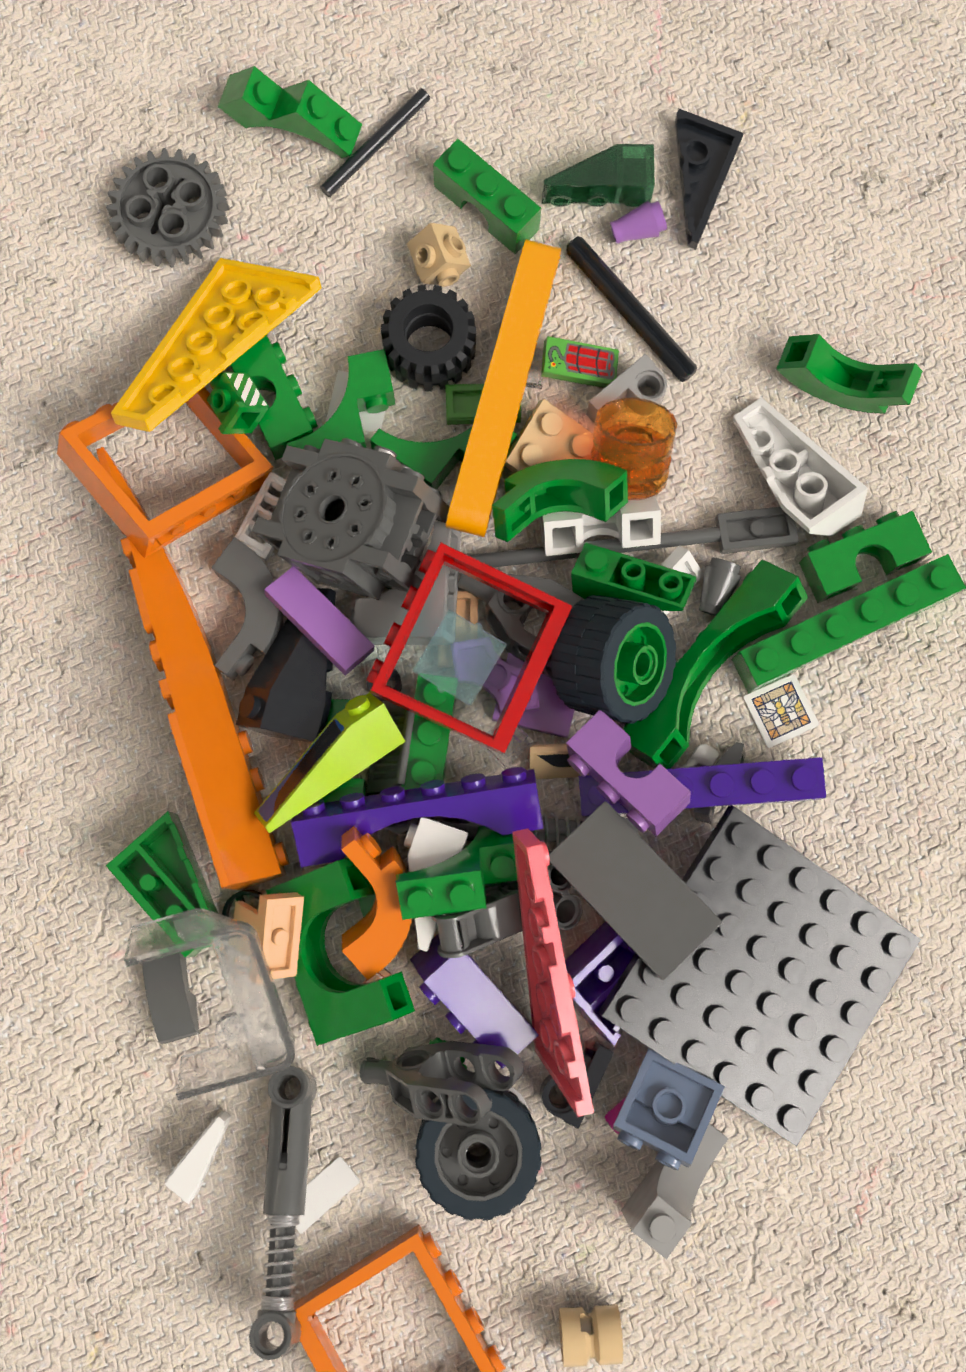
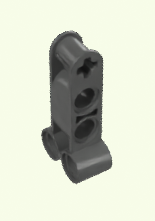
[431,850,583,958]

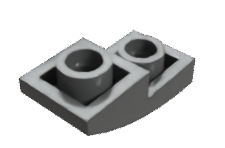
[142,949,200,1045]

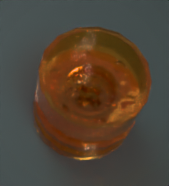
[591,398,678,500]

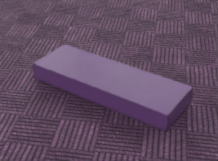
[264,566,375,676]

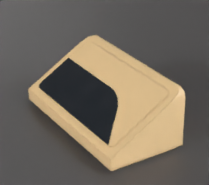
[528,743,589,779]

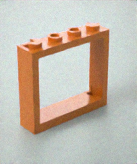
[57,387,273,558]
[293,1225,506,1372]

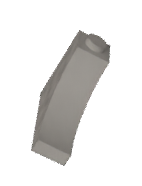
[350,521,461,645]
[621,1123,728,1259]

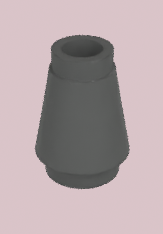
[698,558,742,616]

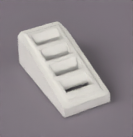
[235,472,286,561]
[164,1111,231,1204]

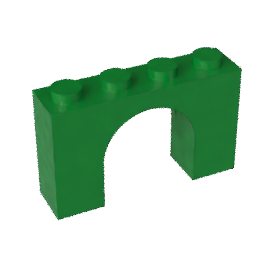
[266,858,415,1046]

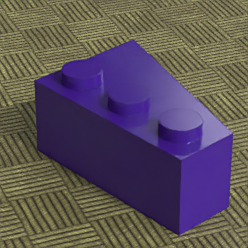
[565,922,635,1046]

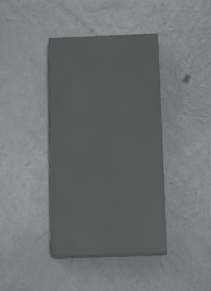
[549,801,723,981]

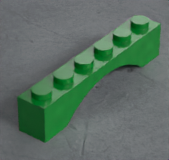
[731,554,966,694]
[623,559,809,769]

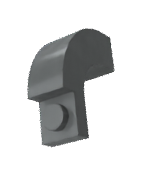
[211,537,284,681]

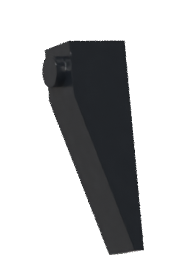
[236,588,336,743]

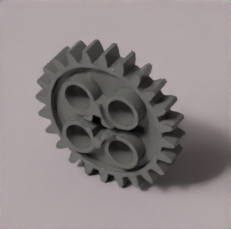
[106,148,229,268]

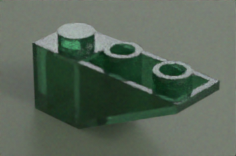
[542,144,655,207]

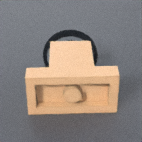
[222,890,304,980]

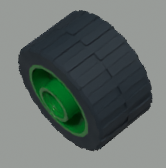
[551,595,676,724]

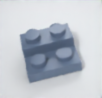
[613,1049,725,1171]

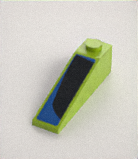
[254,692,405,833]

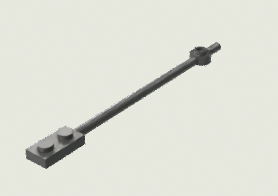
[385,507,799,590]

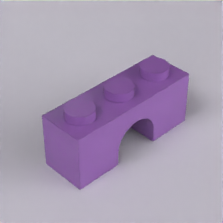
[566,710,691,837]

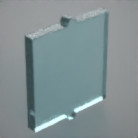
[412,609,507,706]

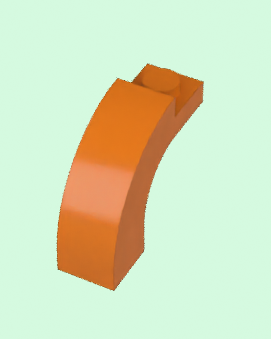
[341,826,412,980]

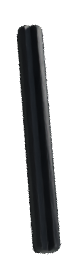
[566,236,697,382]

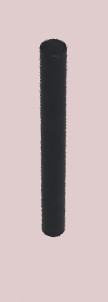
[320,88,430,198]

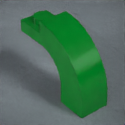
[776,334,923,414]
[492,459,628,542]

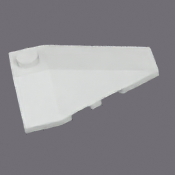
[733,397,868,536]

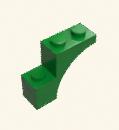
[217,66,362,158]
[287,349,396,449]
[370,427,517,490]
[396,826,517,920]

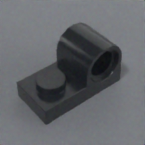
[540,1042,614,1129]

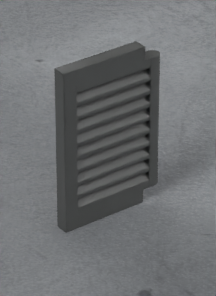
[366,700,415,794]

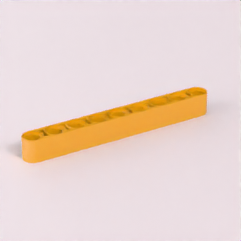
[446,239,562,537]

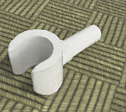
[681,744,719,768]

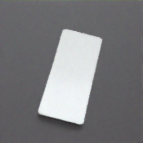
[296,1157,360,1234]

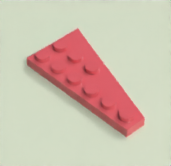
[512,828,594,1117]

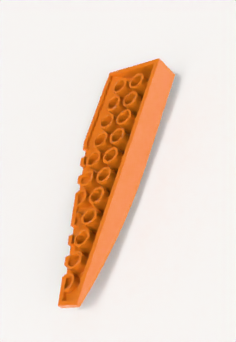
[96,447,290,891]

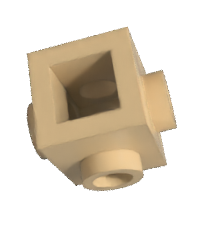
[407,222,471,287]

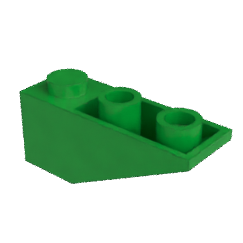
[571,543,697,611]

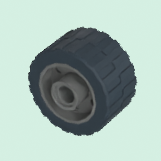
[415,1088,542,1221]

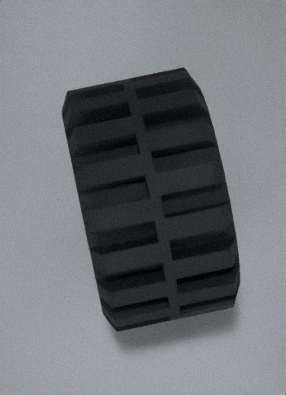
[381,285,476,391]

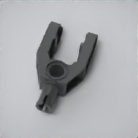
[458,574,584,679]
[360,1041,524,1126]

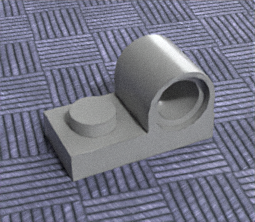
[586,354,667,425]

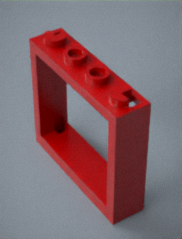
[366,542,572,754]

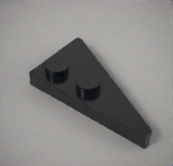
[675,108,744,250]

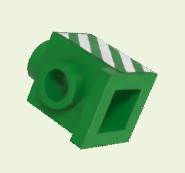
[206,372,269,434]

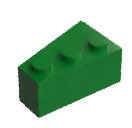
[106,811,225,958]

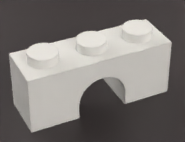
[539,488,661,556]

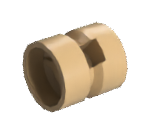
[559,1304,623,1367]

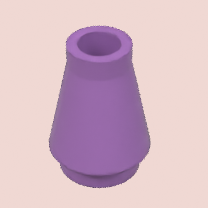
[610,200,667,244]

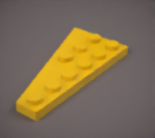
[111,258,322,432]

